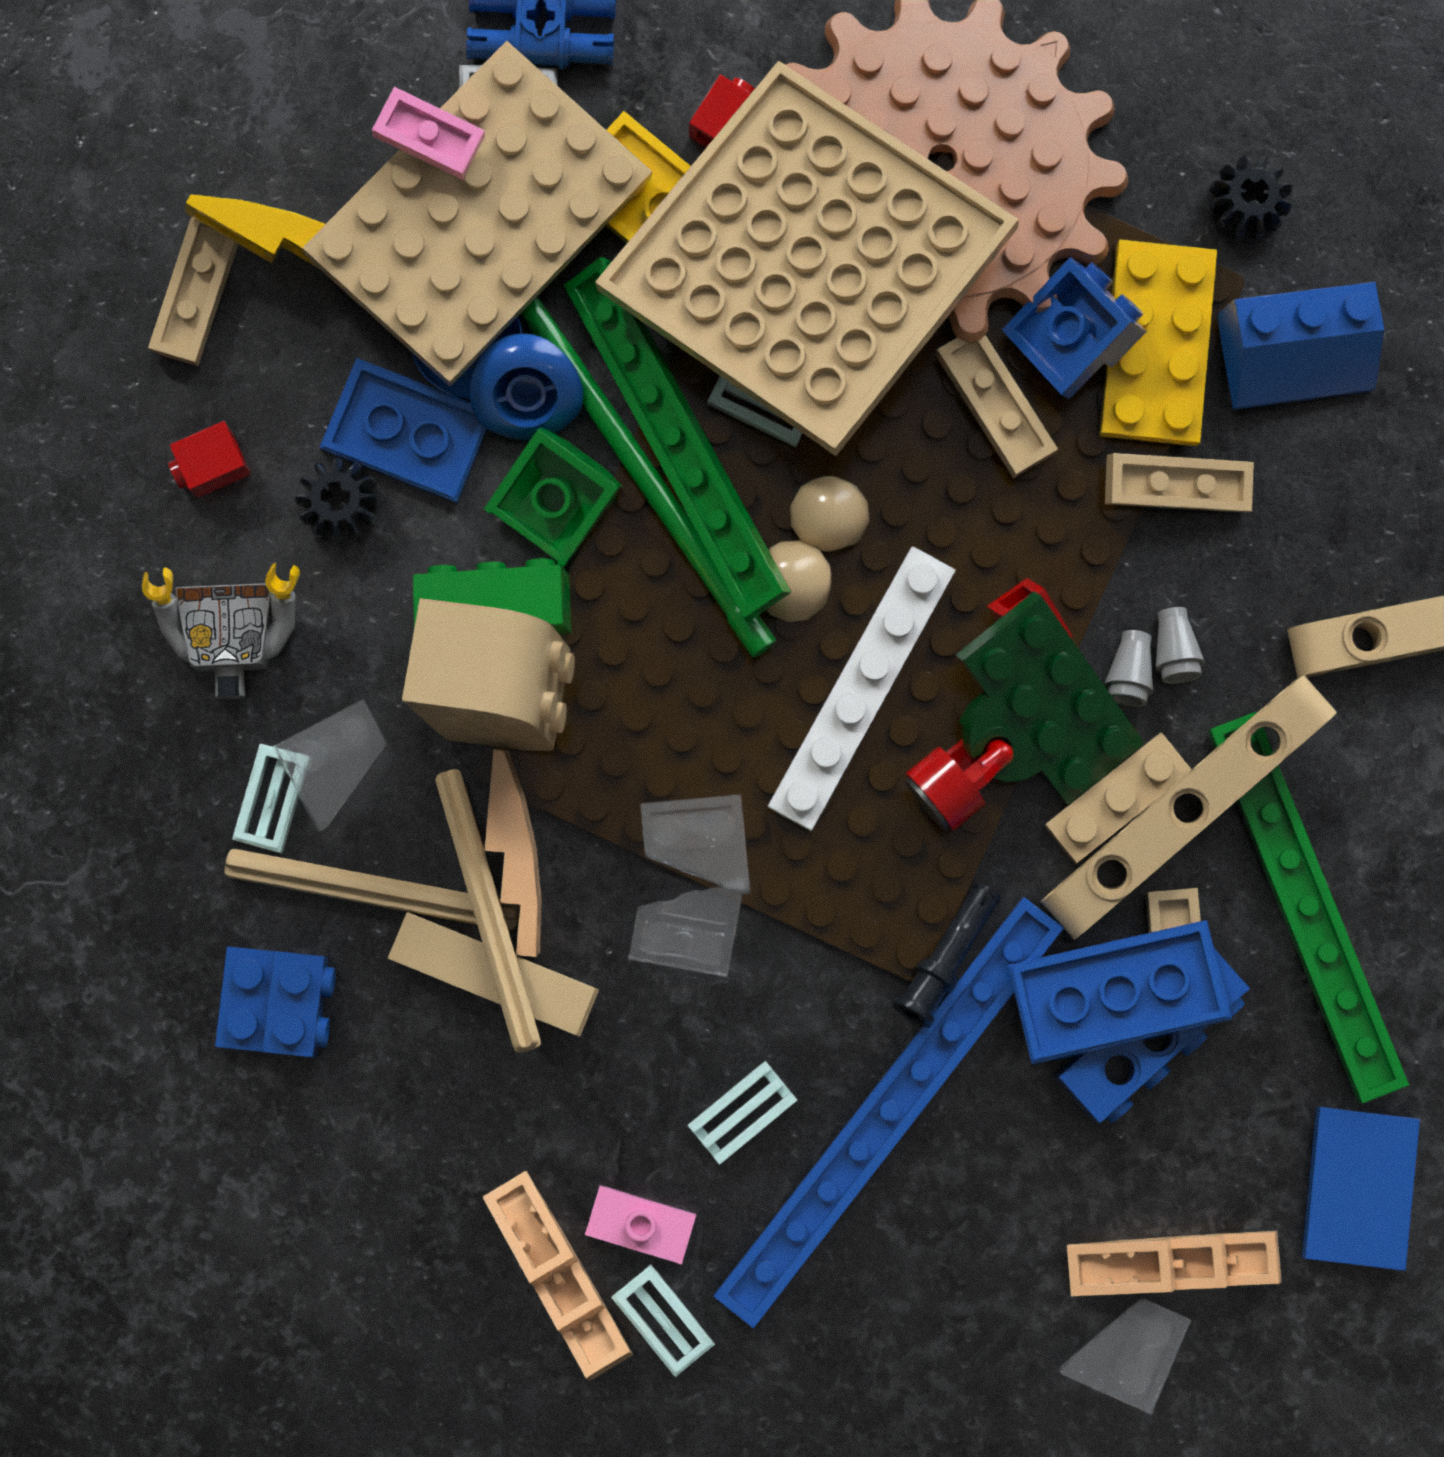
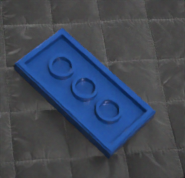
[1008,920,1232,1066]

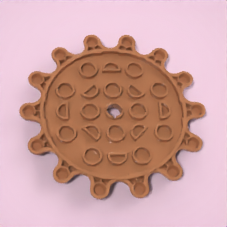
[786,0,1128,343]

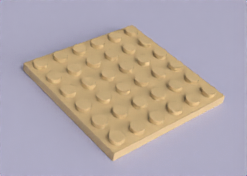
[595,61,1019,456]

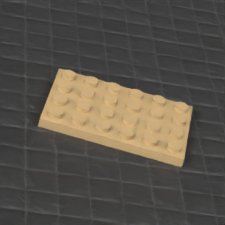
[302,41,652,386]

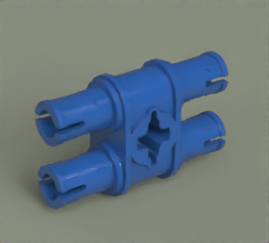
[466,0,616,70]

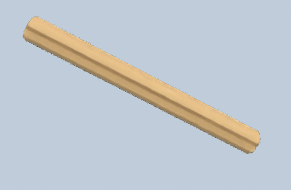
[435,769,541,1053]
[225,849,520,931]

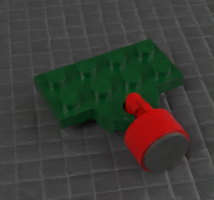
[904,591,1144,832]

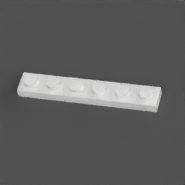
[767,546,955,832]

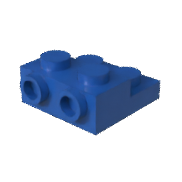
[1002,257,1147,399]
[215,946,336,1057]

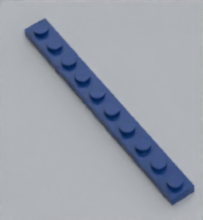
[713,897,1063,1328]

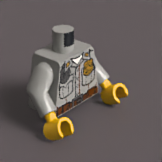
[142,563,300,699]

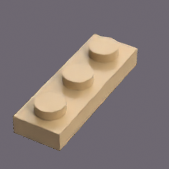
[148,217,238,366]
[935,335,1058,479]
[1105,453,1254,513]
[1043,732,1192,864]

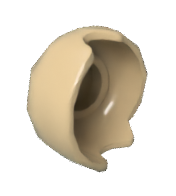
[790,476,869,552]
[767,540,831,622]

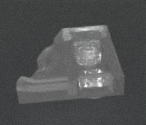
[273,699,387,831]
[641,795,750,894]
[629,879,745,977]
[1059,1297,1191,1414]

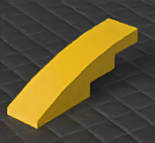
[185,194,325,270]

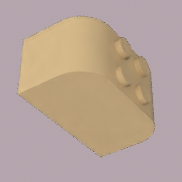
[402,598,575,751]

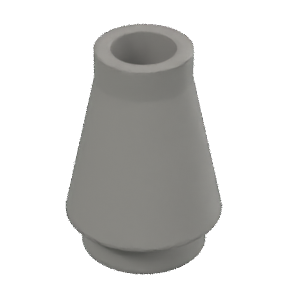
[1155,607,1205,684]
[1104,630,1153,707]

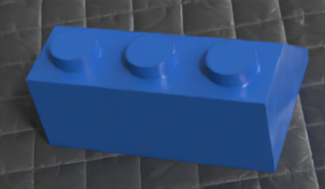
[1216,282,1384,410]

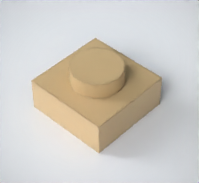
[1145,888,1201,933]

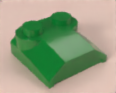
[484,428,622,567]

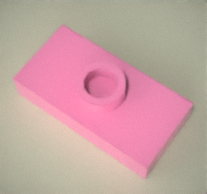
[372,87,485,180]
[585,1185,696,1264]

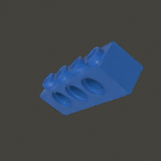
[1053,949,1250,1123]

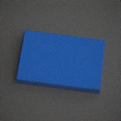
[319,358,488,505]
[1302,1107,1420,1271]

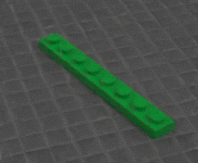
[564,257,792,619]
[1207,711,1409,1104]

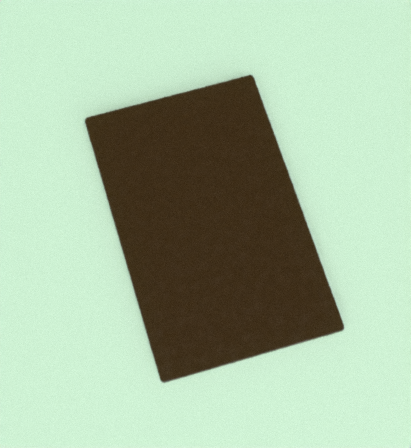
[475,152,1244,982]

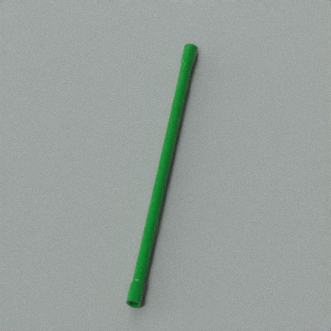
[520,296,777,658]

